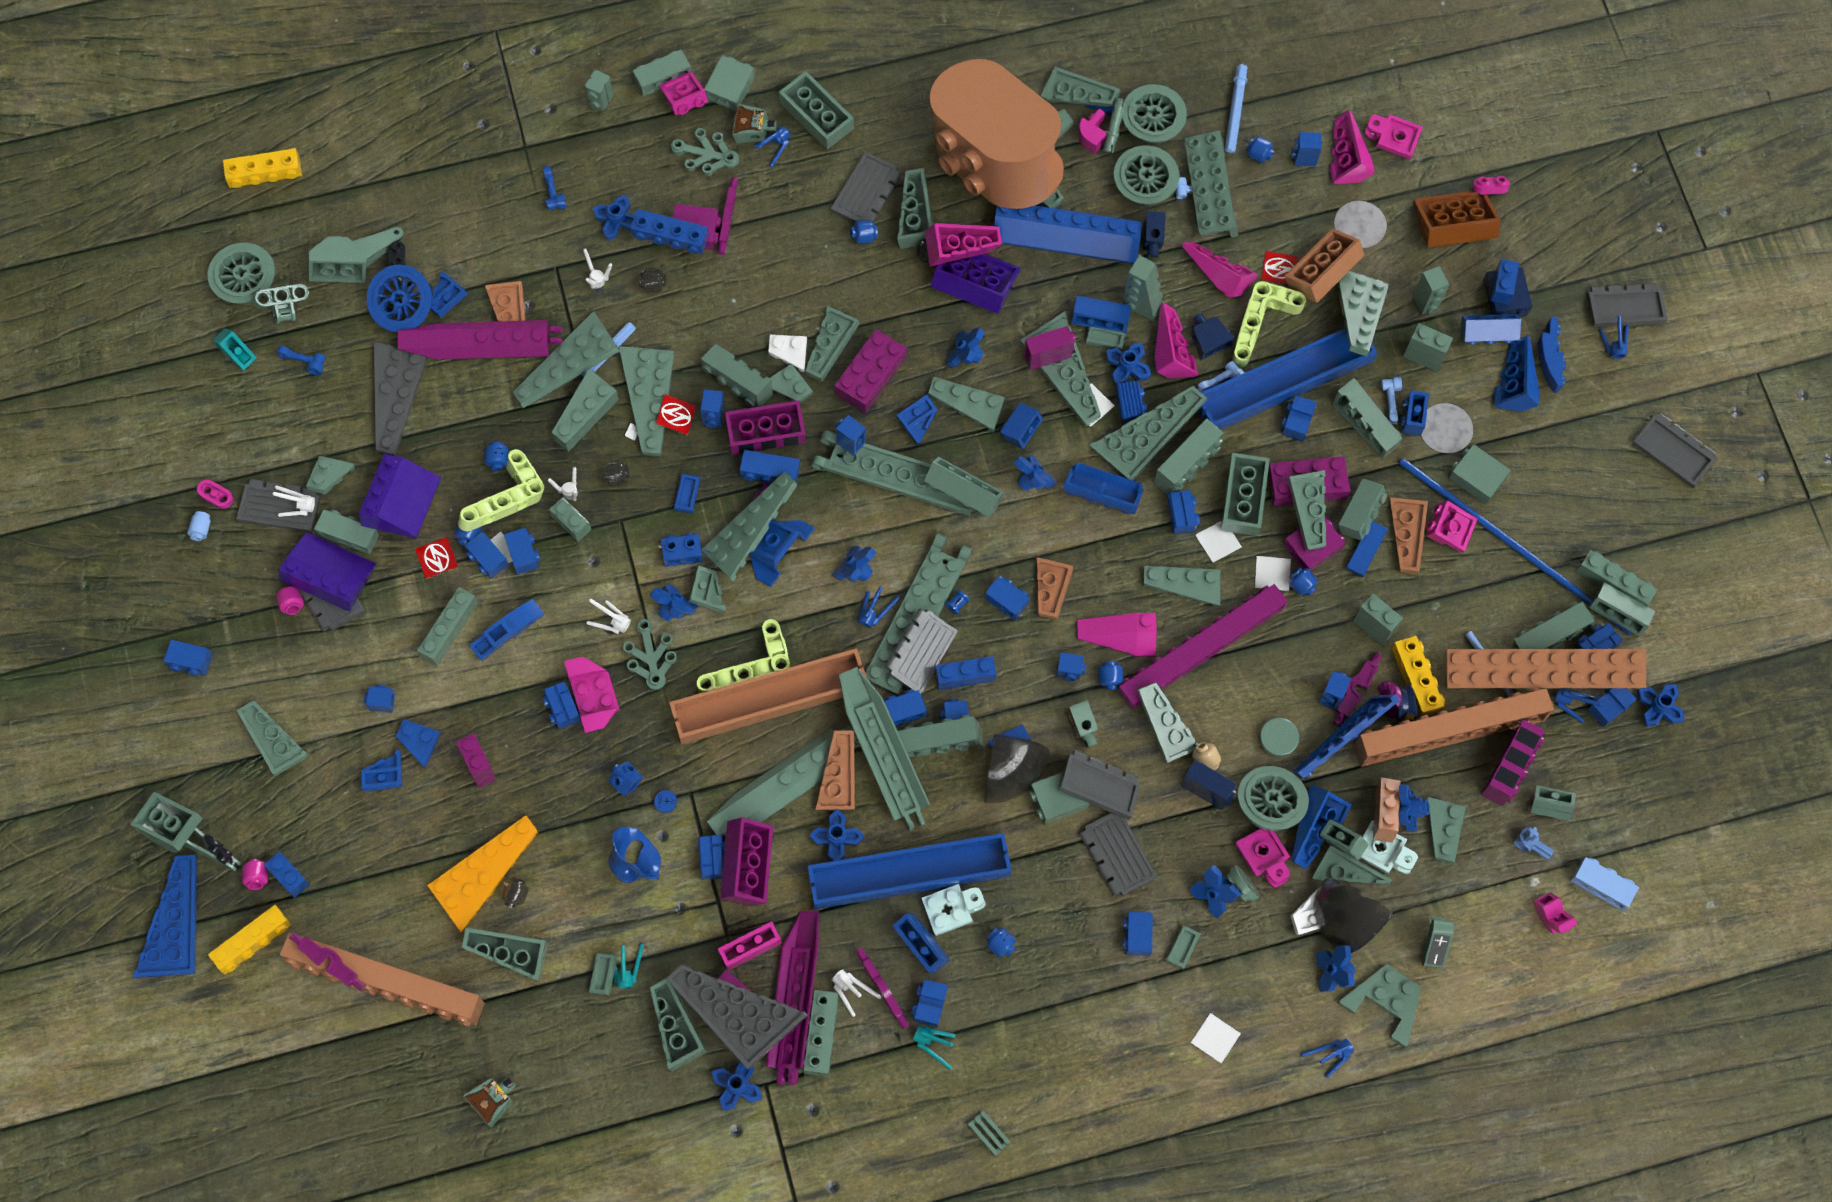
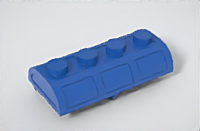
[1063,462,1144,515]

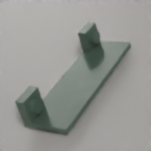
[1185,130,1238,238]

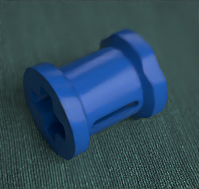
[945,589,970,615]

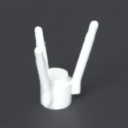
[583,249,612,289]
[548,467,578,501]
[272,486,315,517]
[586,599,631,634]
[832,970,881,1017]

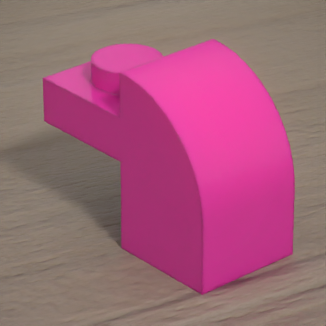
[1079,109,1107,154]
[1533,892,1577,934]

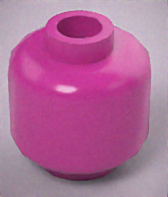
[276,586,304,615]
[241,859,268,890]

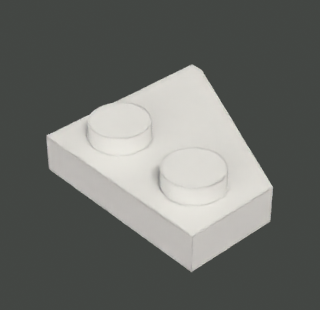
[769,335,807,372]
[1290,887,1335,935]

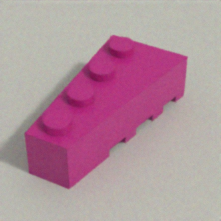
[925,223,1002,266]

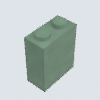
[704,55,755,111]
[1403,323,1453,372]
[1449,444,1511,504]
[1353,593,1403,646]
[1029,772,1090,824]

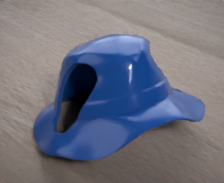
[608,827,661,883]

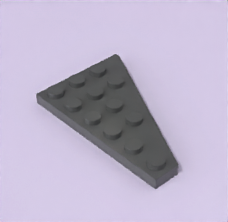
[666,965,807,1070]

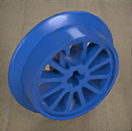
[367,265,432,332]

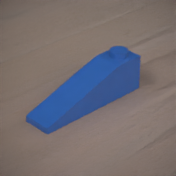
[1495,336,1539,412]
[1291,785,1351,869]

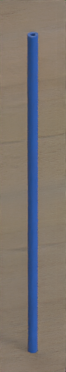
[1399,458,1632,636]

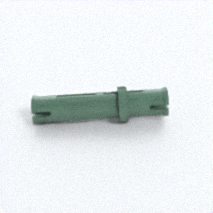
[1102,98,1126,154]

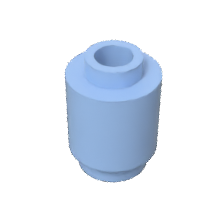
[187,511,211,541]

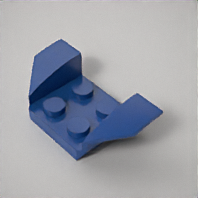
[749,519,815,587]

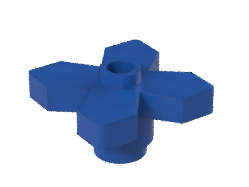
[593,195,635,241]
[945,328,985,367]
[1106,343,1151,386]
[1014,456,1057,491]
[832,546,876,582]
[649,584,698,621]
[1637,684,1685,727]
[1399,784,1430,832]
[810,809,864,861]
[1190,865,1241,918]
[1316,945,1355,993]
[712,1062,762,1111]

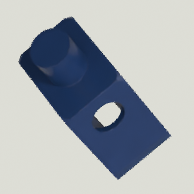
[1143,212,1166,258]
[1191,313,1234,360]

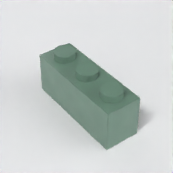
[633,49,691,96]
[1412,266,1449,315]
[1338,479,1387,541]
[314,510,379,555]
[1589,582,1655,637]

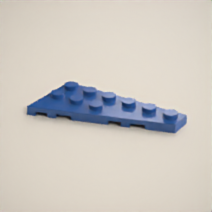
[1291,694,1400,779]
[133,855,197,978]

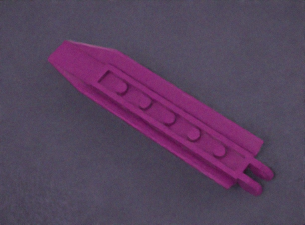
[398,320,562,360]
[766,911,819,1086]

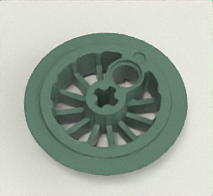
[1122,84,1187,144]
[1114,145,1179,206]
[207,243,275,304]
[1238,766,1309,831]

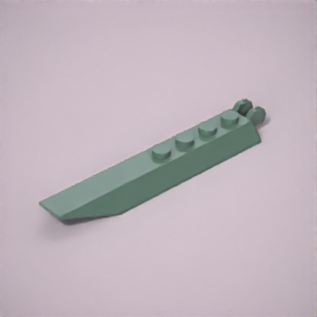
[839,667,930,831]
[707,726,858,836]

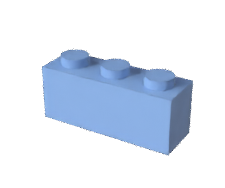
[1571,857,1639,912]

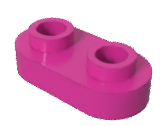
[1473,176,1510,194]
[197,480,233,509]

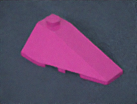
[1330,110,1375,184]

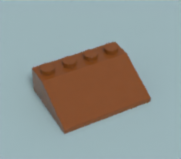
[1413,191,1501,247]

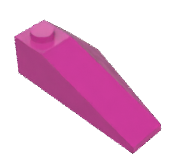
[1182,242,1258,298]
[1155,303,1198,379]
[1077,613,1157,657]

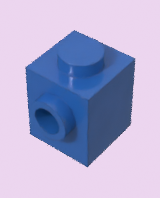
[1057,652,1086,681]
[364,685,396,713]
[940,699,969,720]

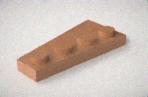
[815,730,855,810]

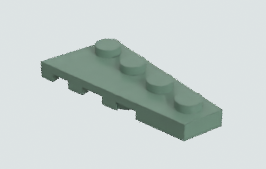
[1288,470,1326,551]

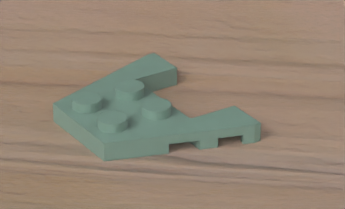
[1338,964,1421,1048]

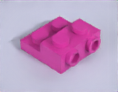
[659,71,708,116]
[1426,501,1477,553]

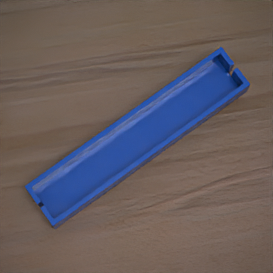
[1197,328,1377,430]
[808,833,1012,909]

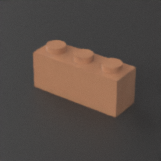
[1373,777,1401,843]

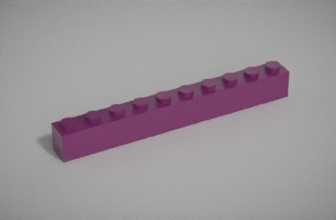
[1118,584,1288,710]

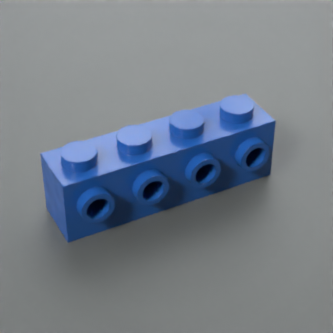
[631,209,709,254]

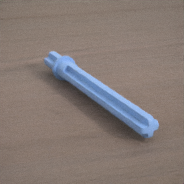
[1225,64,1248,154]

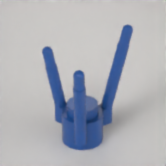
[754,126,791,167]
[1599,316,1629,359]
[857,586,900,628]
[1554,688,1602,723]
[1301,1038,1354,1078]

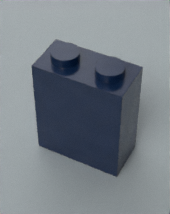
[1483,267,1532,318]
[1181,760,1237,810]

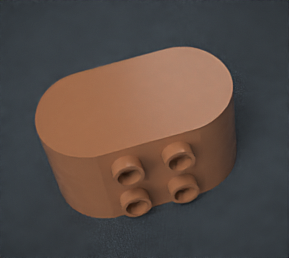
[930,59,1064,209]

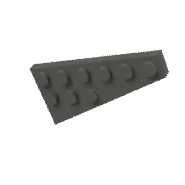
[374,342,428,456]

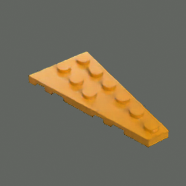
[427,816,538,934]

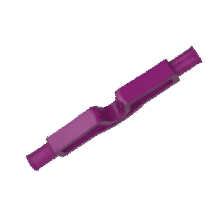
[717,177,738,255]
[1333,652,1382,727]
[289,932,366,992]
[855,948,910,1030]

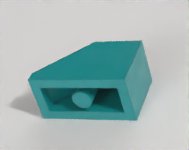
[212,328,257,371]

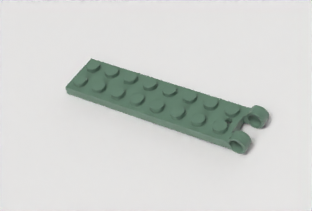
[811,431,973,516]
[865,533,973,696]

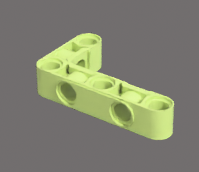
[1232,281,1306,368]
[458,449,544,531]
[697,619,790,693]

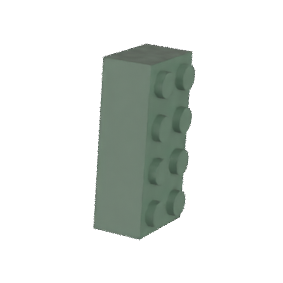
[779,71,854,150]
[1154,419,1224,496]
[1220,453,1270,536]

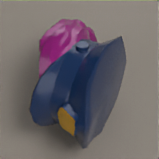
[1378,681,1418,722]

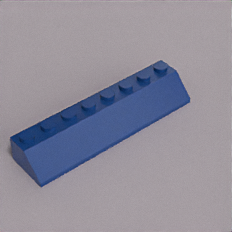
[994,205,1143,264]

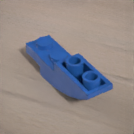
[1538,317,1566,393]
[469,599,545,661]

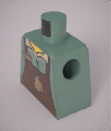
[732,104,777,144]
[1065,700,1098,748]
[463,1077,516,1128]

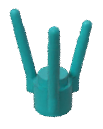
[611,943,644,989]
[913,1026,955,1069]

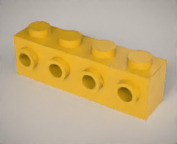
[223,148,302,188]
[1391,636,1445,717]
[208,905,291,975]

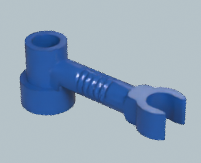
[543,165,567,210]
[277,346,326,376]

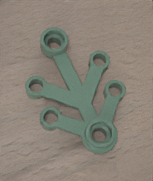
[671,128,739,176]
[623,619,677,690]

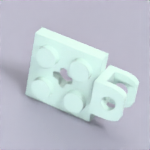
[1360,820,1418,874]
[922,884,986,936]

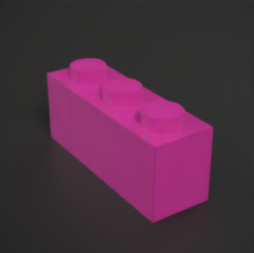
[718,921,782,971]

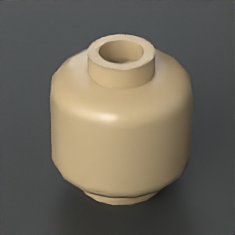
[1192,742,1221,771]

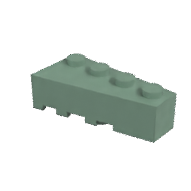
[897,168,933,249]
[1122,255,1164,322]
[701,343,773,408]
[552,369,619,452]
[1332,378,1402,458]
[1514,601,1595,649]
[898,715,984,758]
[462,928,548,982]
[650,979,708,1071]

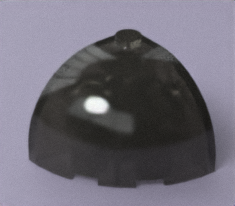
[984,734,1050,803]
[1313,878,1393,953]

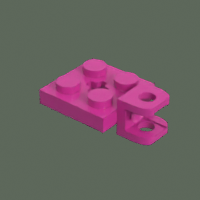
[1364,114,1423,160]
[1235,829,1290,888]

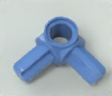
[1514,826,1554,860]

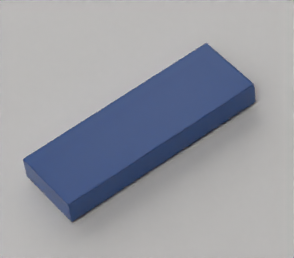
[1346,521,1388,578]

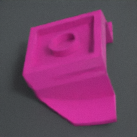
[564,657,620,733]

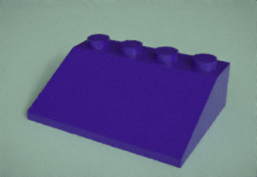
[931,254,1021,314]
[359,453,441,539]
[279,533,377,612]

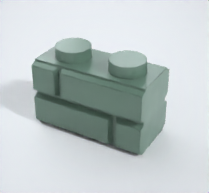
[585,70,613,111]
[549,498,591,542]
[1530,785,1576,821]
[1320,819,1369,860]

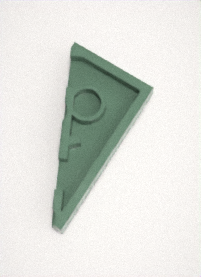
[1312,845,1392,885]

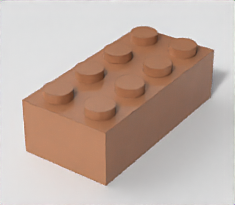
[1285,228,1365,303]

